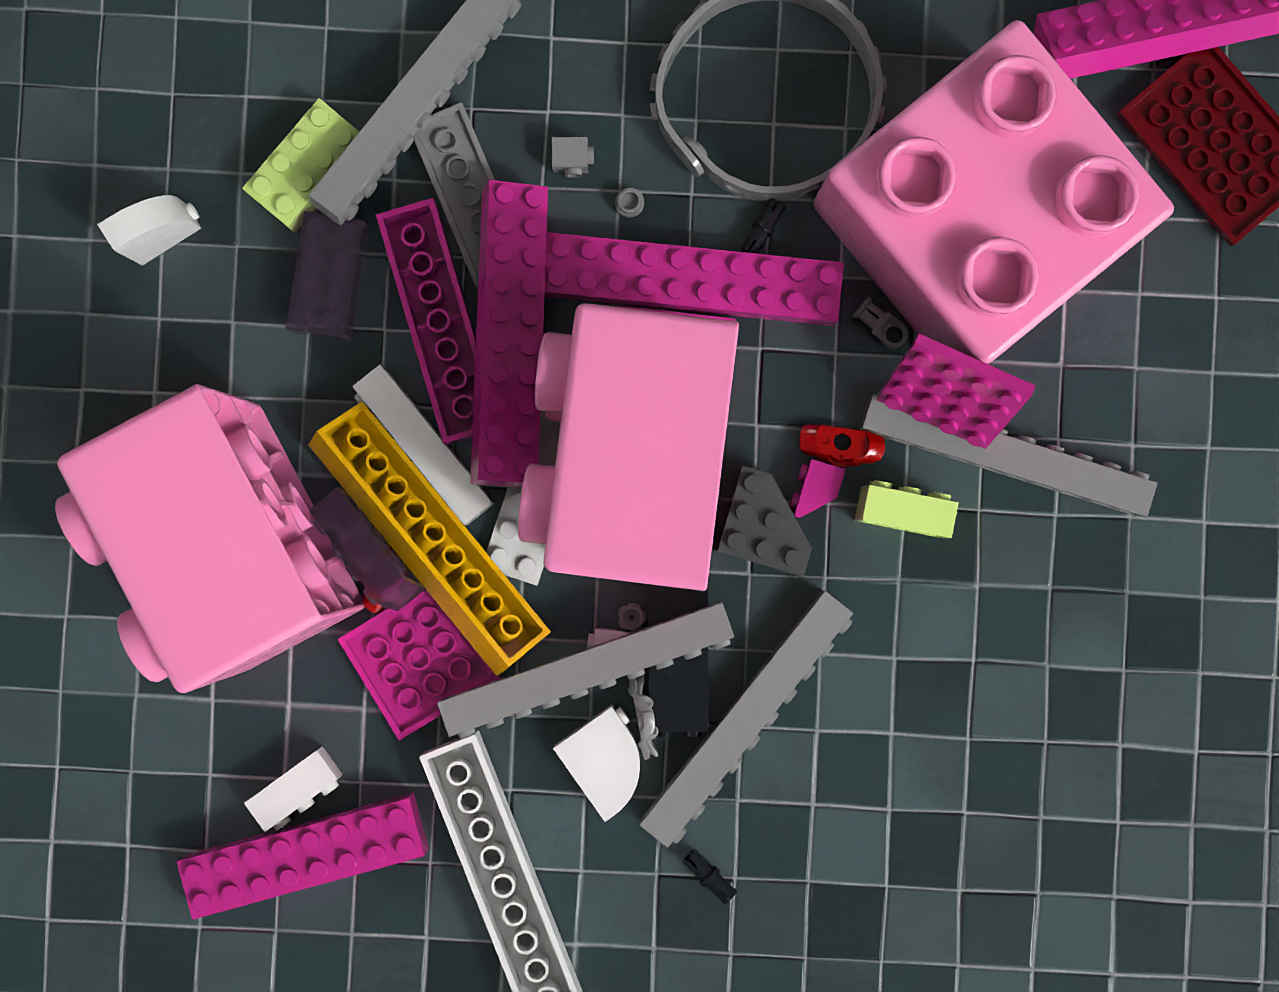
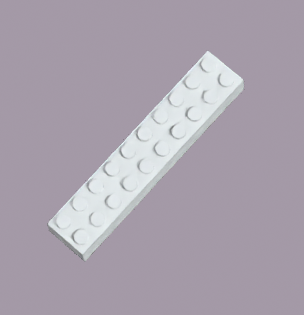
[419,730,583,992]

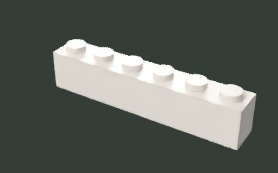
[352,364,495,525]

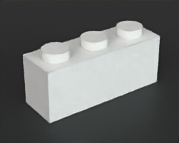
[244,746,343,832]

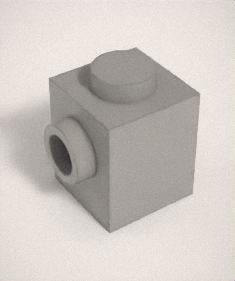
[552,137,594,178]

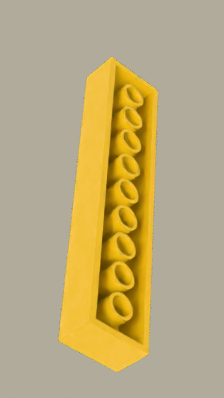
[308,401,551,676]

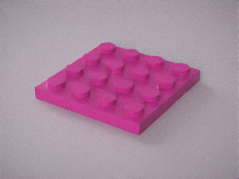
[877,334,1036,449]
[338,587,501,741]

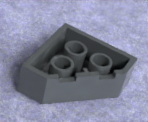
[716,466,812,577]

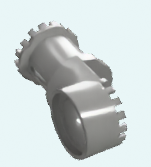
[852,296,908,349]

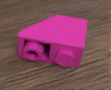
[789,459,846,518]

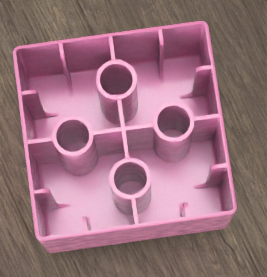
[813,20,1174,364]
[518,303,739,591]
[55,384,365,693]

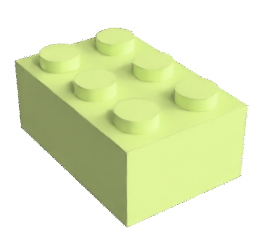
[854,480,959,538]

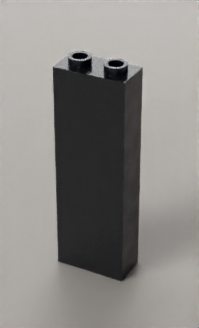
[649,584,709,737]

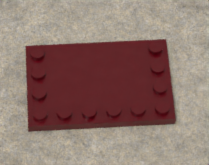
[1116,47,1279,247]

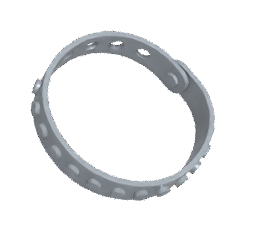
[649,0,887,202]

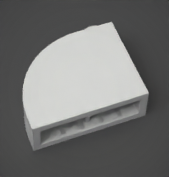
[97,195,201,266]
[553,704,640,822]

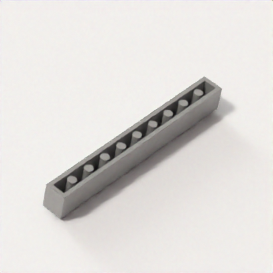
[308,0,521,226]
[859,391,1158,517]
[640,590,853,848]
[437,601,734,739]

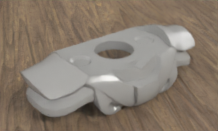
[628,675,658,760]

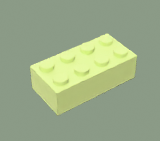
[242,98,359,233]

